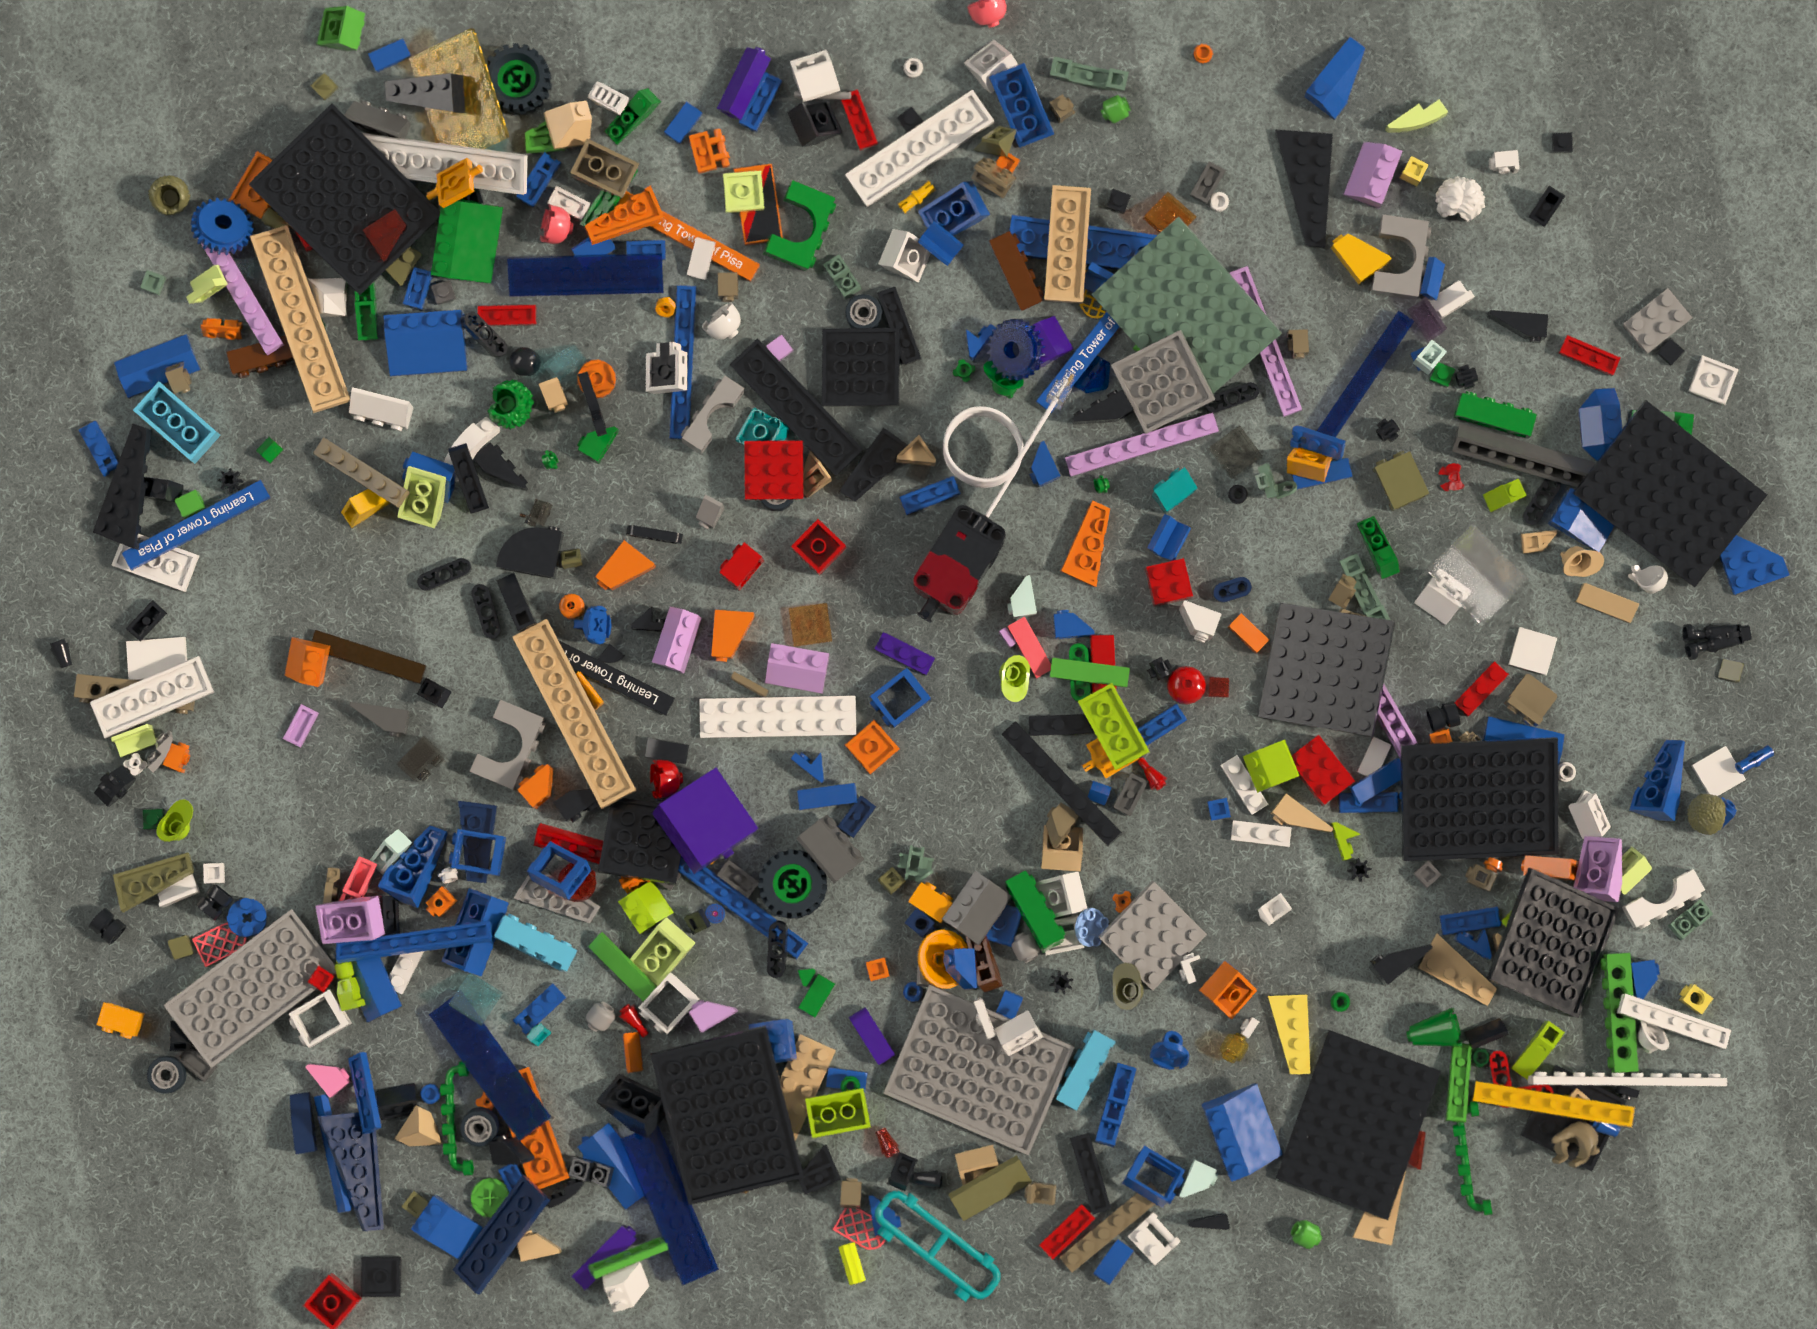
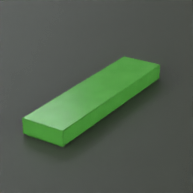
[1050,658,1130,688]
[588,932,657,1002]
[1445,1043,1472,1123]
[588,1237,668,1279]

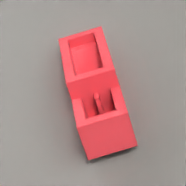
[1007,617,1051,679]
[339,856,377,901]

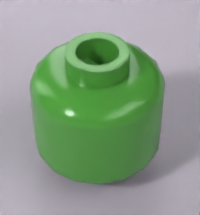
[1101,95,1131,124]
[1291,1220,1322,1249]

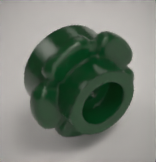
[1471,1048,1490,1067]

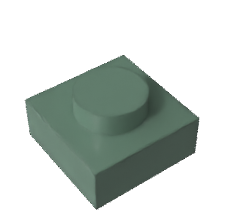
[140,270,166,296]

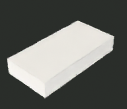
[687,237,716,280]
[1357,737,1391,776]

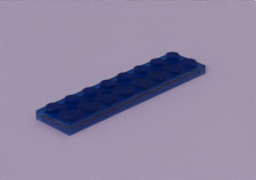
[507,253,664,297]
[429,991,552,1141]
[621,1125,719,1286]

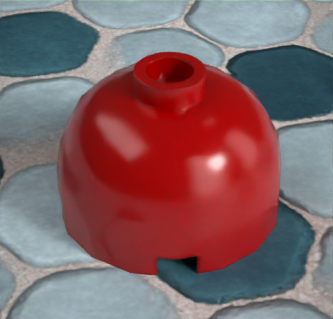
[1167,666,1206,705]
[650,760,683,799]

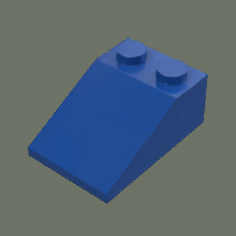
[918,181,990,236]
[1548,488,1614,552]
[411,1195,484,1260]

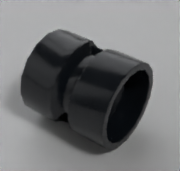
[1426,701,1461,733]
[196,883,233,920]
[89,908,127,945]

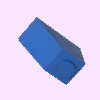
[1029,441,1060,487]
[1053,610,1095,639]
[943,948,977,989]
[1631,960,1660,1000]
[868,1195,901,1236]

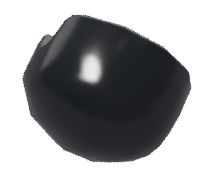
[509,347,541,376]

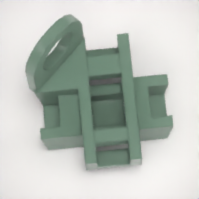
[1255,463,1297,499]
[897,845,934,883]

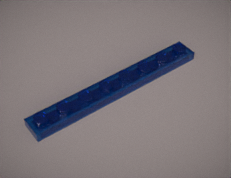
[1317,310,1414,437]

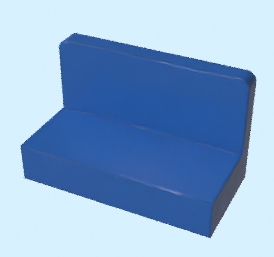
[918,221,964,266]
[1084,262,1114,293]
[1147,514,1191,561]
[826,1067,868,1092]

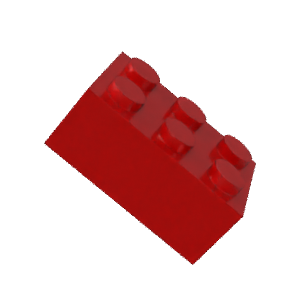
[1291,735,1355,806]

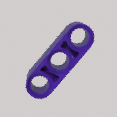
[849,1007,895,1065]

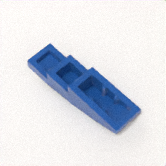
[1095,1063,1137,1148]

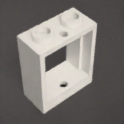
[638,972,700,1034]
[289,990,352,1048]

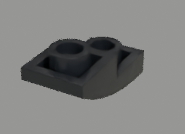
[645,738,689,764]
[569,1156,614,1187]
[548,1178,585,1209]

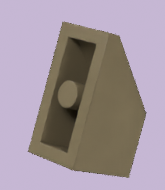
[1046,802,1079,849]

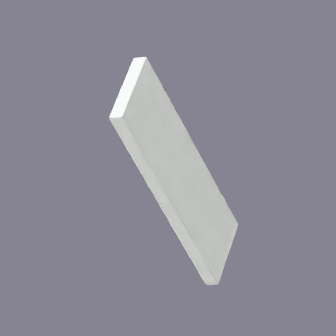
[90,656,214,738]

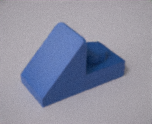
[966,323,996,361]
[791,752,824,784]
[1453,929,1492,960]

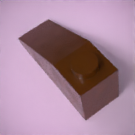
[965,935,1003,992]

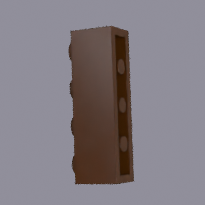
[989,231,1044,311]
[226,336,295,379]

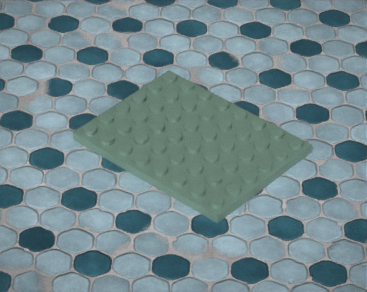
[1092,217,1282,394]

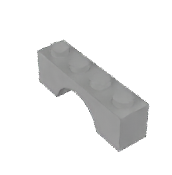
[681,376,744,455]

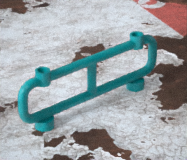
[875,1191,1001,1302]

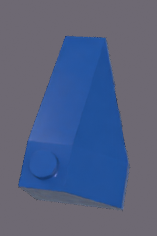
[1304,37,1365,120]
[1630,740,1685,821]
[378,826,448,908]

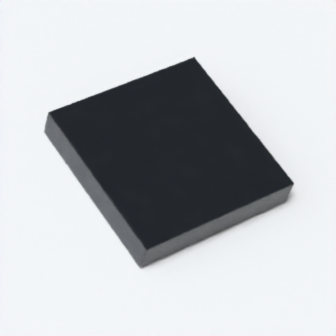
[361,1257,402,1297]

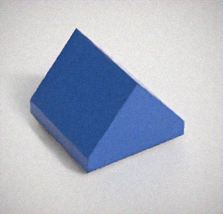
[1088,781,1112,806]

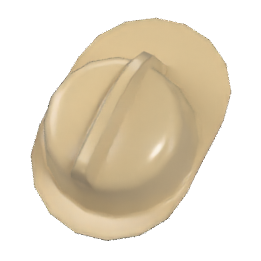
[1560,546,1604,577]

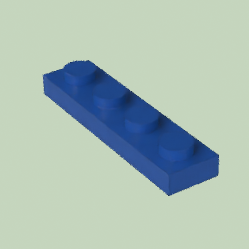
[348,1052,381,1134]

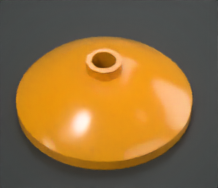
[918,930,968,989]

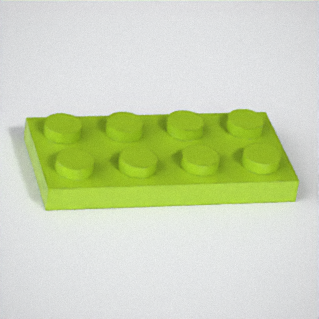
[1078,683,1150,771]

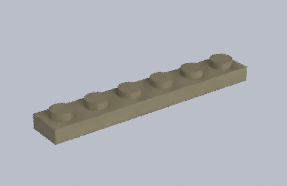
[313,437,410,508]
[1059,1182,1161,1272]

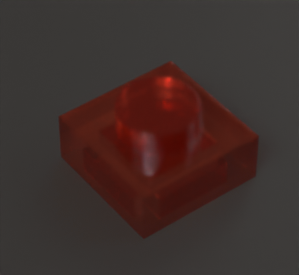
[1208,677,1229,698]

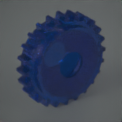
[986,318,1045,381]

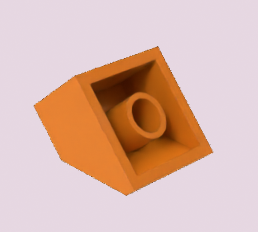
[285,637,330,687]
[1199,961,1257,1020]

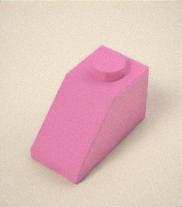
[306,1064,351,1098]

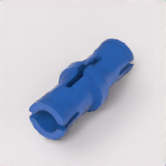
[1735,745,1774,774]

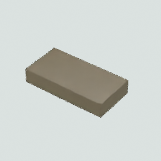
[731,672,769,698]

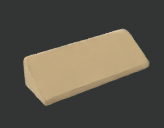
[1576,583,1639,623]

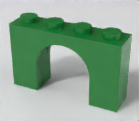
[763,180,836,271]

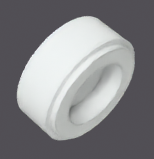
[1209,192,1229,212]

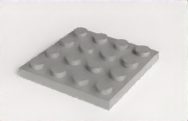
[1111,330,1215,434]
[1098,881,1207,991]

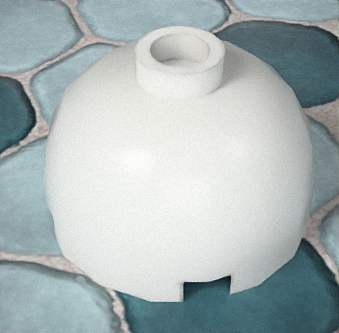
[702,302,741,340]

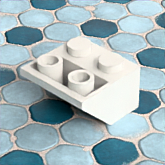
[790,50,840,102]

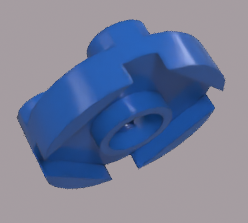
[227,898,267,938]

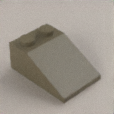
[570,139,639,199]

